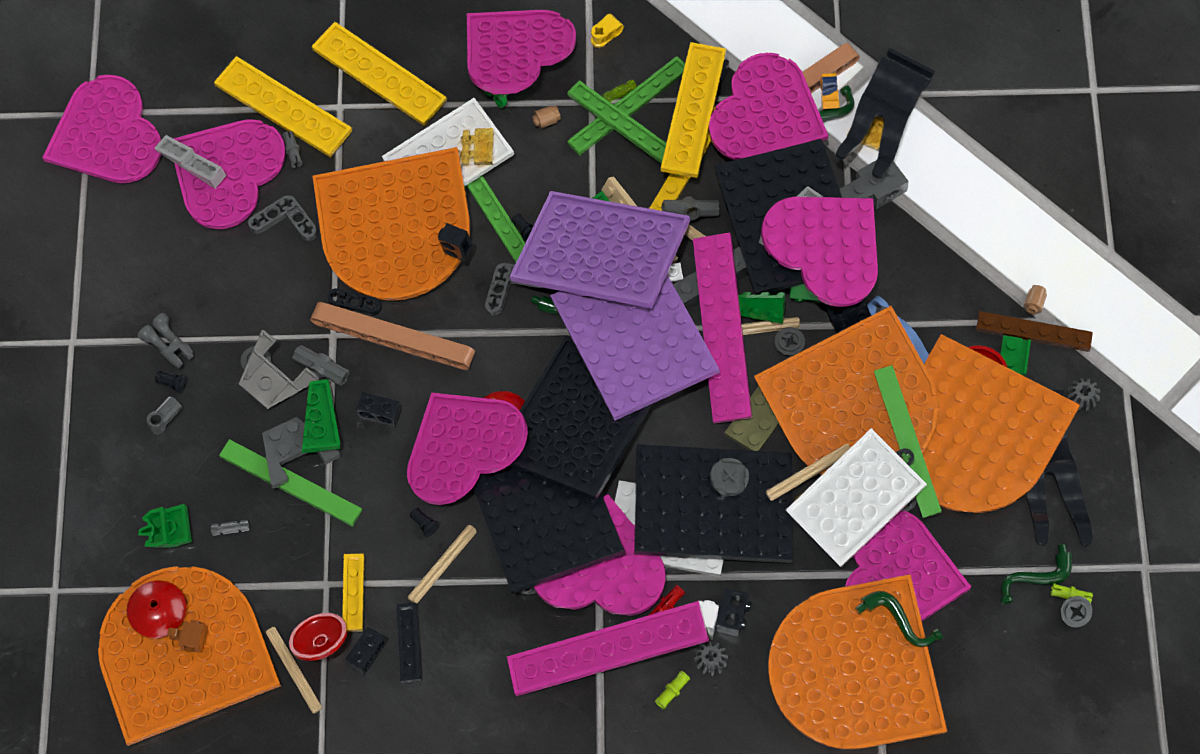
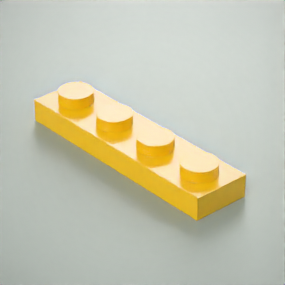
[342,554,364,632]

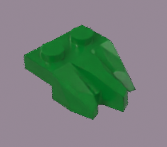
[138,504,192,548]

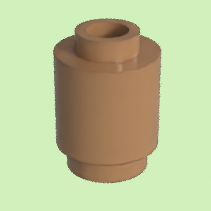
[532,105,561,129]
[1023,285,1047,314]

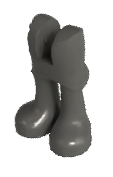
[138,313,194,369]

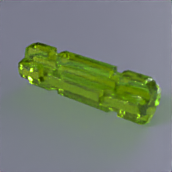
[603,80,637,102]

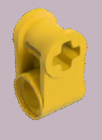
[591,14,624,48]

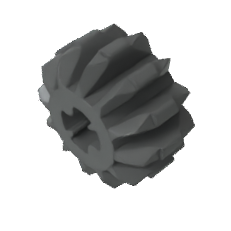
[1067,377,1101,411]
[694,641,728,676]

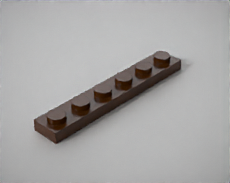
[976,311,1093,352]

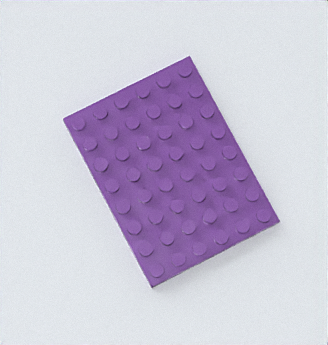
[510,191,690,308]
[550,275,720,421]

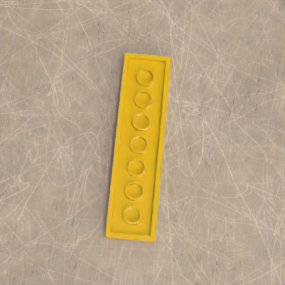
[312,22,447,126]
[661,42,726,178]
[214,56,352,158]

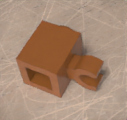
[167,620,207,653]

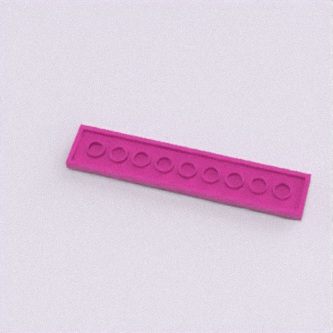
[693,232,752,424]
[507,601,709,696]

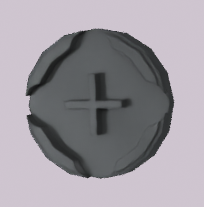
[710,458,749,496]

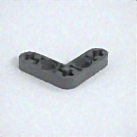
[248,195,317,241]
[485,263,542,316]

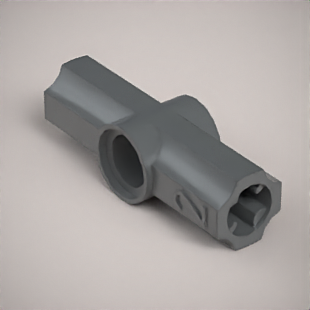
[661,196,720,220]
[292,345,350,386]

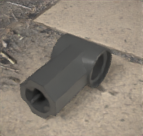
[147,396,182,435]

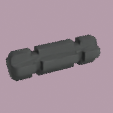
[211,520,250,536]

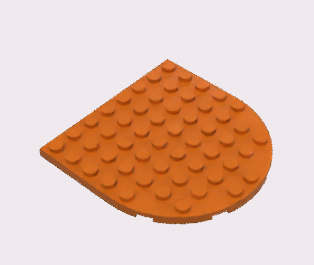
[313,147,470,301]
[754,306,938,476]
[923,334,1080,513]
[98,566,281,746]
[768,574,947,749]

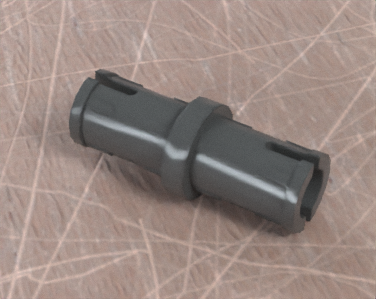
[282,131,303,168]

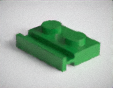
[1000,335,1031,376]

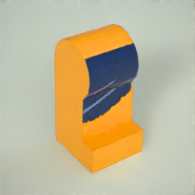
[820,73,840,109]

